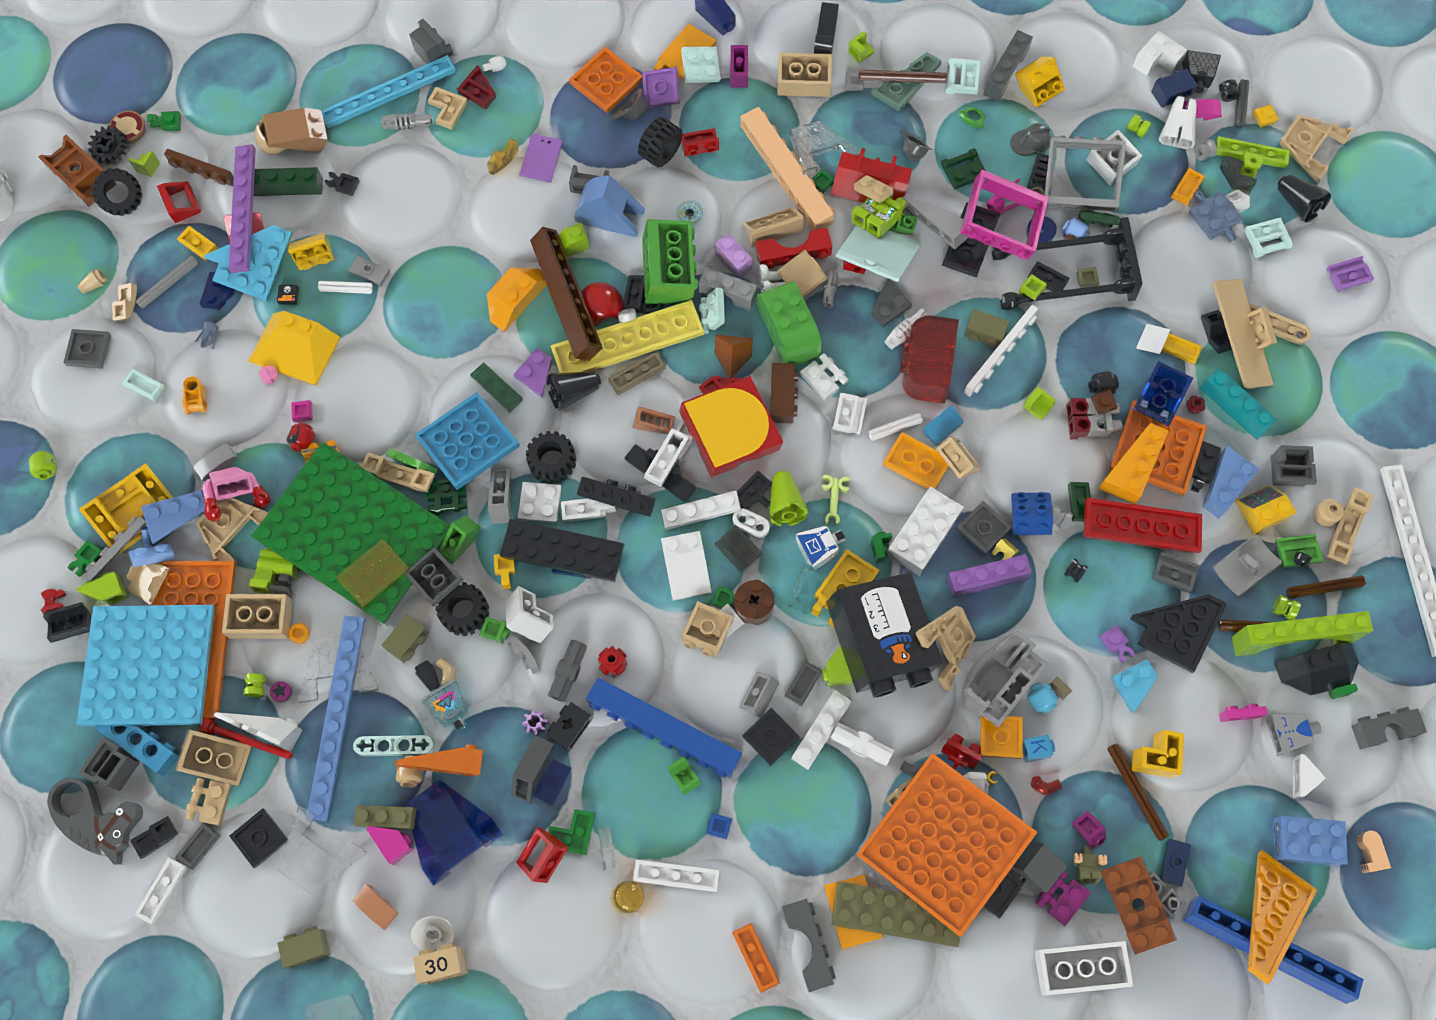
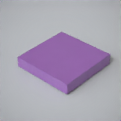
[642,67,680,108]

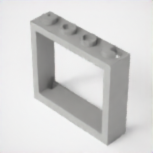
[1045,135,1126,211]

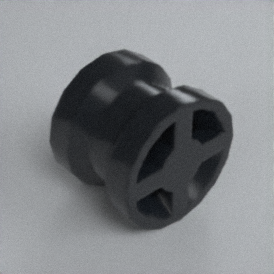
[1218,79,1240,102]
[1064,558,1088,583]

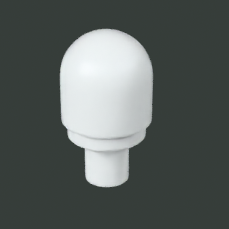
[482,56,507,72]

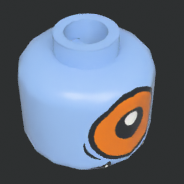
[1061,218,1090,239]

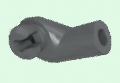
[900,761,926,777]

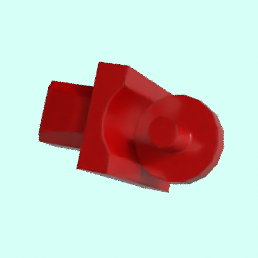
[941,733,982,770]

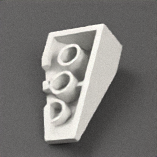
[214,712,303,751]

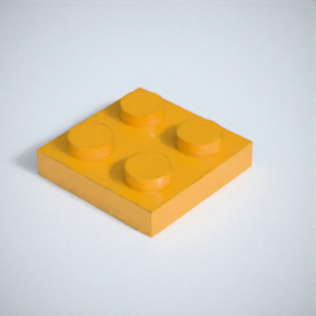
[980,715,1023,759]

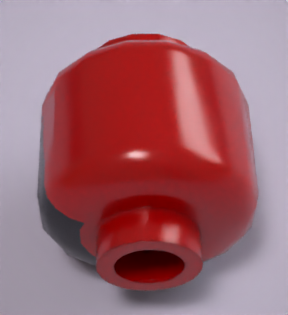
[286,422,315,452]

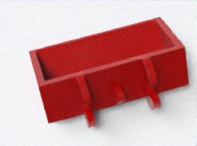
[831,148,912,203]

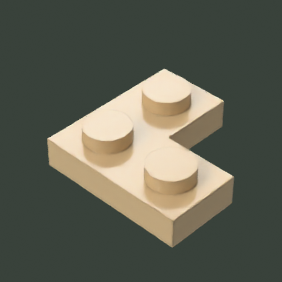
[428,87,468,130]

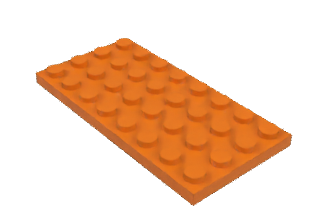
[150,561,237,719]

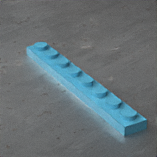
[321,55,456,129]

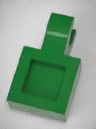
[147,111,181,131]

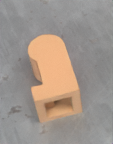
[1356,831,1391,873]

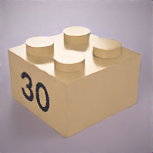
[413,943,468,984]

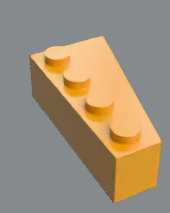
[1098,423,1169,504]

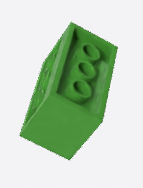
[642,219,698,304]

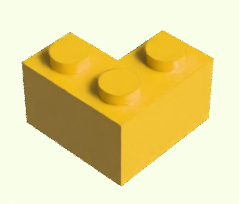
[1132,730,1184,778]

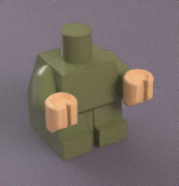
[1073,847,1108,885]

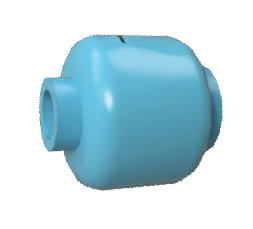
[1027,682,1058,714]

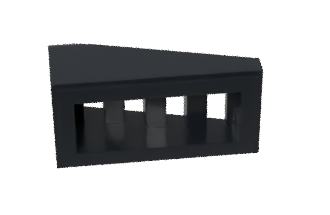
[1027,153,1049,192]

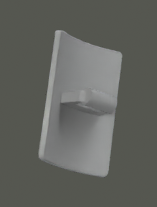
[1213,534,1282,597]

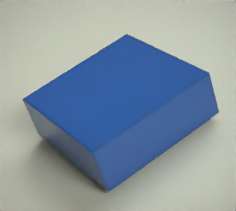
[707,813,732,840]

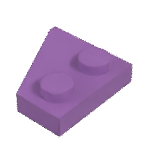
[513,347,552,398]

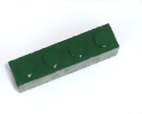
[254,167,323,196]

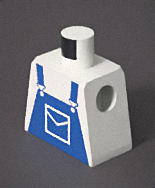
[796,526,845,572]

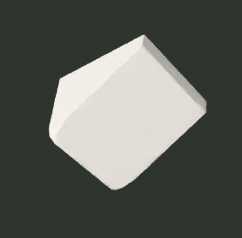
[1225,189,1250,213]

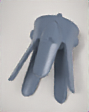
[195,321,219,349]

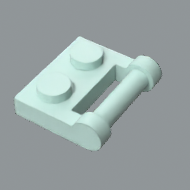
[945,58,980,95]
[1244,217,1293,258]

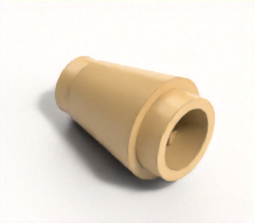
[77,269,107,294]

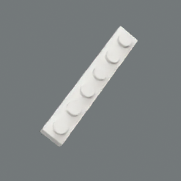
[964,304,1038,397]

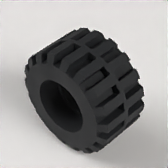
[638,117,683,168]
[92,168,143,216]
[526,431,576,484]
[435,582,489,636]

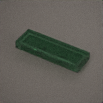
[470,362,523,413]

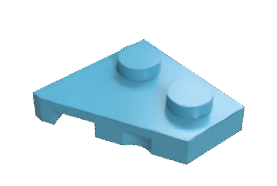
[1111,659,1158,713]

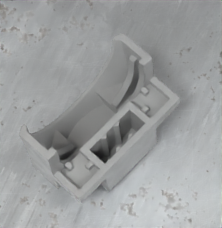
[962,631,1048,727]

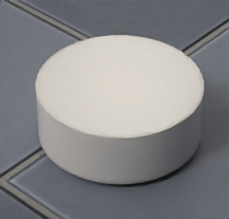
[617,308,637,322]

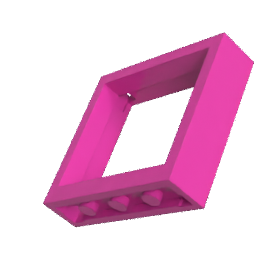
[960,170,1049,260]

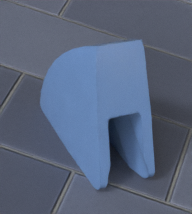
[574,176,645,237]

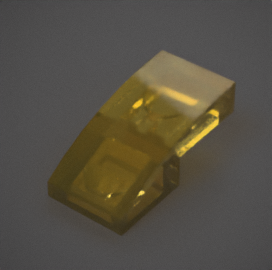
[487,139,519,175]

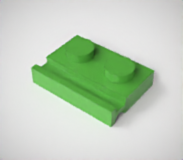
[1275,534,1323,568]

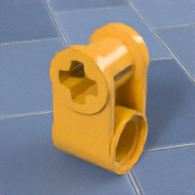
[183,376,207,415]

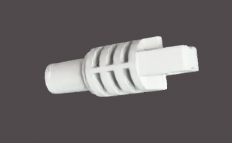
[884,309,929,350]

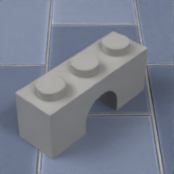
[699,267,757,311]

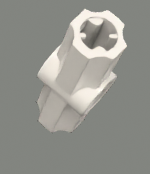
[831,722,894,767]

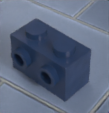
[1151,68,1197,108]

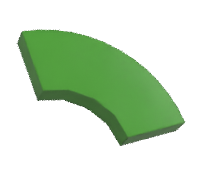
[386,449,438,474]

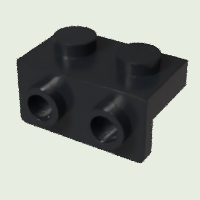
[43,602,91,643]

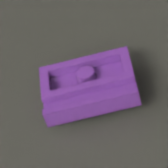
[1326,256,1374,292]

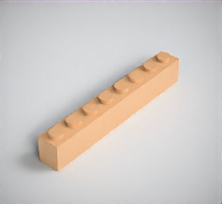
[740,107,835,230]

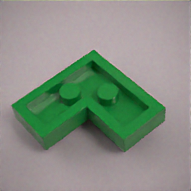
[545,809,595,855]

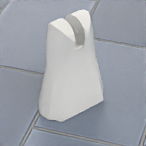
[1159,96,1197,149]

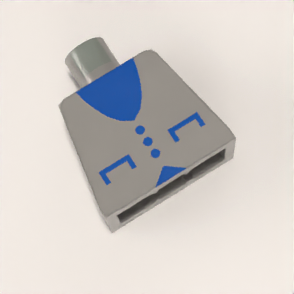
[1266,714,1322,756]

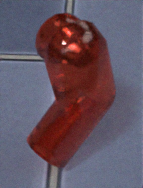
[1030,776,1062,795]

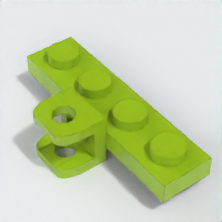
[1215,136,1290,179]

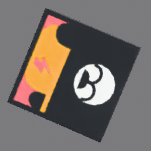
[277,285,299,304]

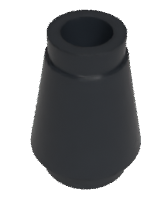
[414,660,440,692]

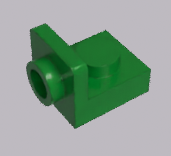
[871,532,892,564]

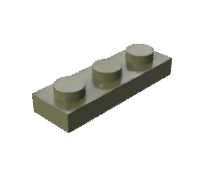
[353,805,417,830]

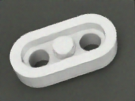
[733,509,770,538]

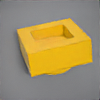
[1252,104,1279,128]

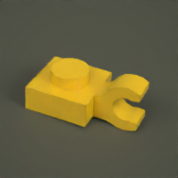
[494,554,515,590]

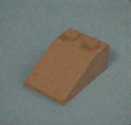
[263,108,328,152]

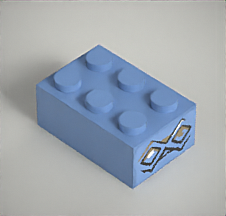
[1273,816,1348,867]

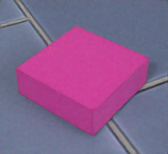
[291,400,313,422]

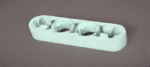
[353,735,435,756]

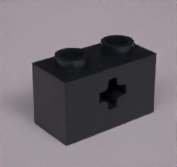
[547,702,593,752]

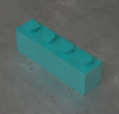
[1200,368,1277,440]

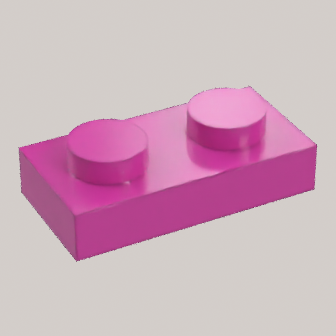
[1219,704,1268,722]

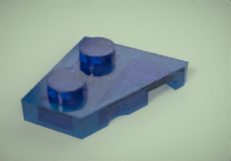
[200,272,235,310]

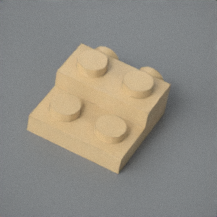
[681,601,734,657]

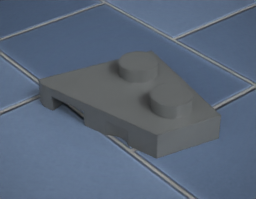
[871,279,912,327]

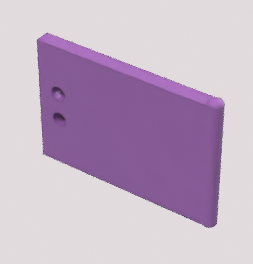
[519,134,563,182]

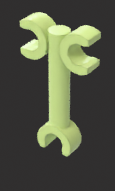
[822,475,850,526]

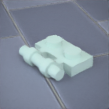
[699,288,725,334]

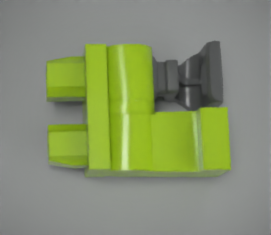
[249,547,298,596]

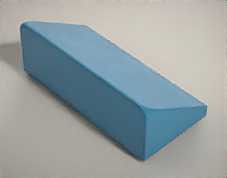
[923,405,964,446]

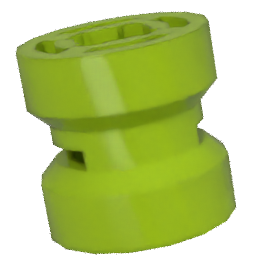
[1126,114,1152,139]
[1272,595,1301,620]
[243,673,266,697]

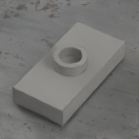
[348,255,390,287]

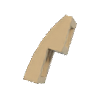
[112,283,137,321]

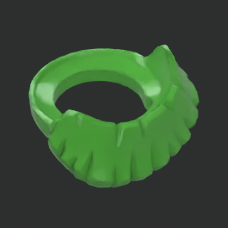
[958,107,985,129]

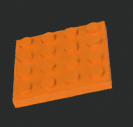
[1109,400,1207,496]

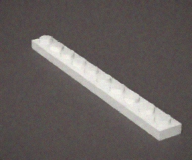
[1380,465,1436,657]

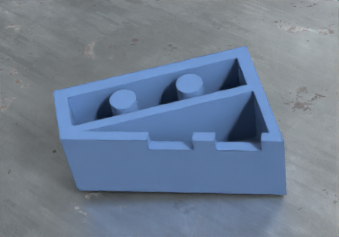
[1203,446,1259,519]
[141,490,205,544]

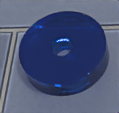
[1026,216,1057,243]

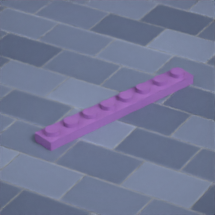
[229,144,256,273]

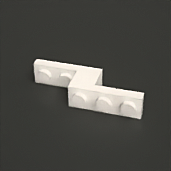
[644,419,693,487]

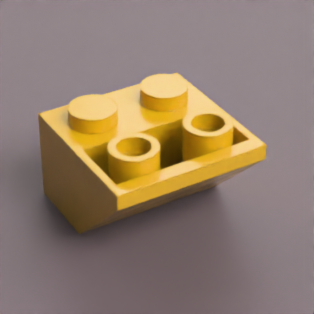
[1015,56,1065,107]
[288,233,335,271]

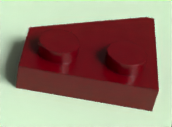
[457,65,496,109]

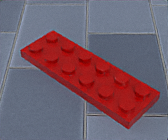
[1084,498,1202,554]

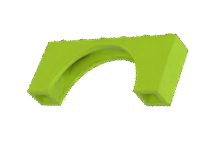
[1231,611,1374,657]

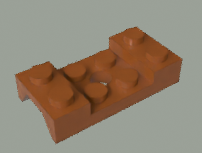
[38,135,117,207]
[1101,856,1177,955]

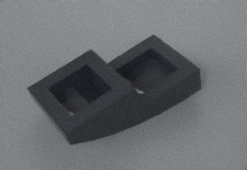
[130,816,178,859]

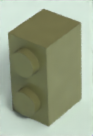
[964,309,1009,347]
[381,614,429,664]
[277,926,331,969]

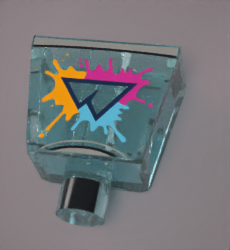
[421,679,469,732]

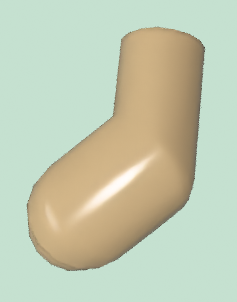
[436,657,456,687]

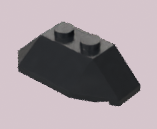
[1274,644,1359,696]

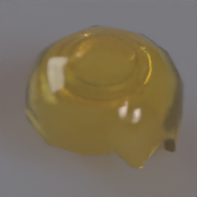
[610,881,645,914]

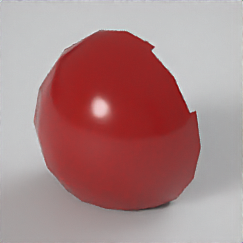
[581,282,623,326]

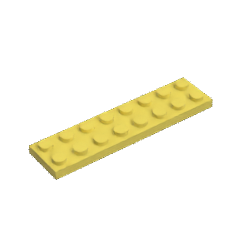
[550,300,704,373]

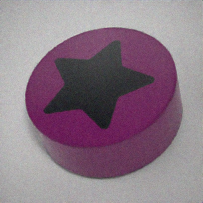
[270,681,292,703]

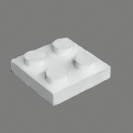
[518,482,562,524]

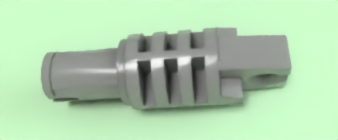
[381,113,432,130]

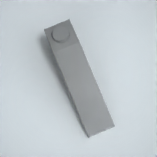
[902,195,968,249]

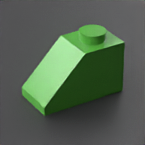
[439,515,481,563]

